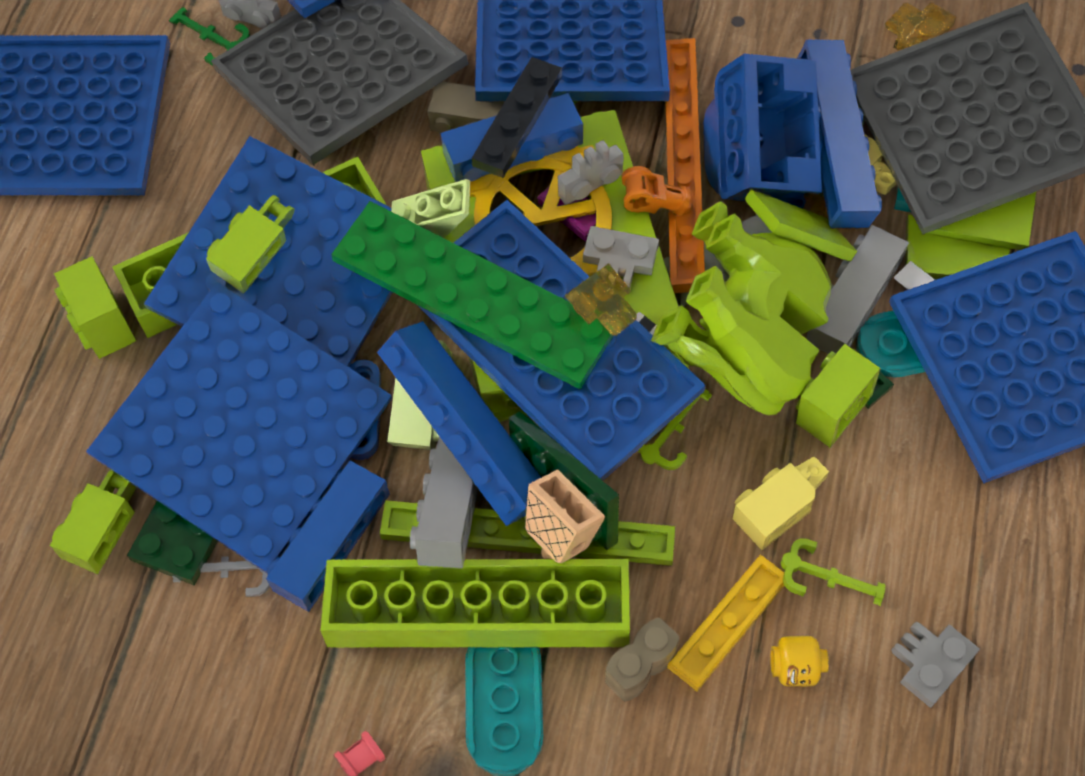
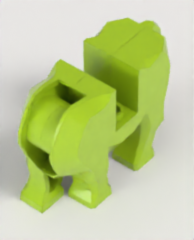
[651,201,832,415]

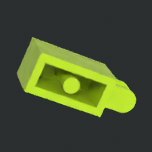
[206,195,295,293]
[50,470,136,574]

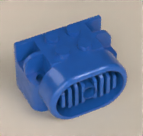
[703,53,822,201]

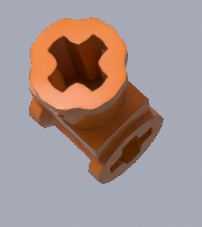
[621,166,691,216]

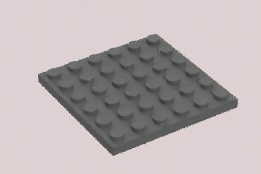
[211,0,469,165]
[850,2,1085,234]

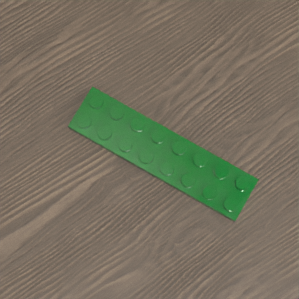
[331,201,616,389]

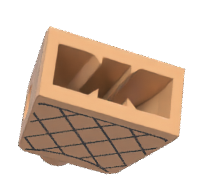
[525,470,605,563]

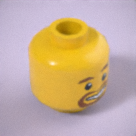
[770,636,829,687]

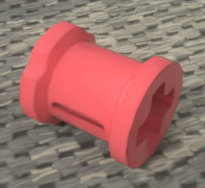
[334,730,386,776]

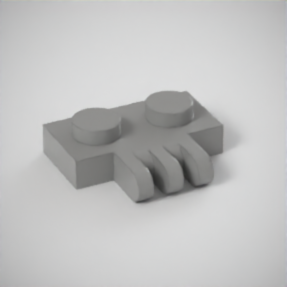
[219,0,281,28]
[558,140,623,205]
[583,226,659,290]
[891,622,980,708]

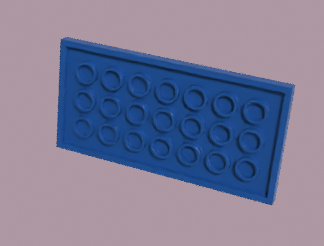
[417,200,706,481]

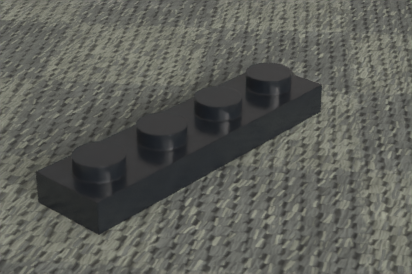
[471,57,562,178]

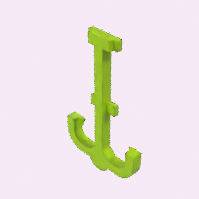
[638,389,712,470]
[781,538,886,606]

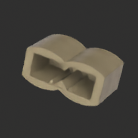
[605,618,679,702]

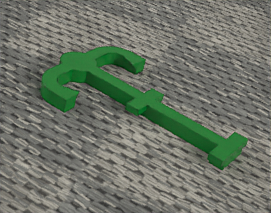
[169,7,250,66]

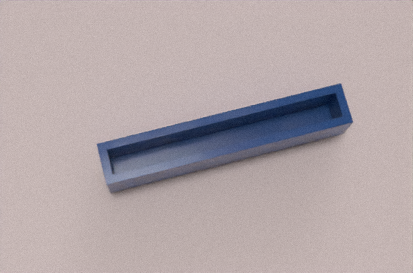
[796,39,882,228]
[377,321,541,526]

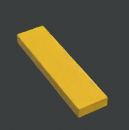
[667,554,784,692]

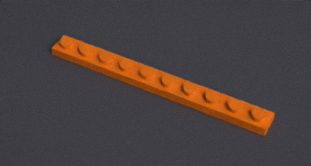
[666,38,705,293]

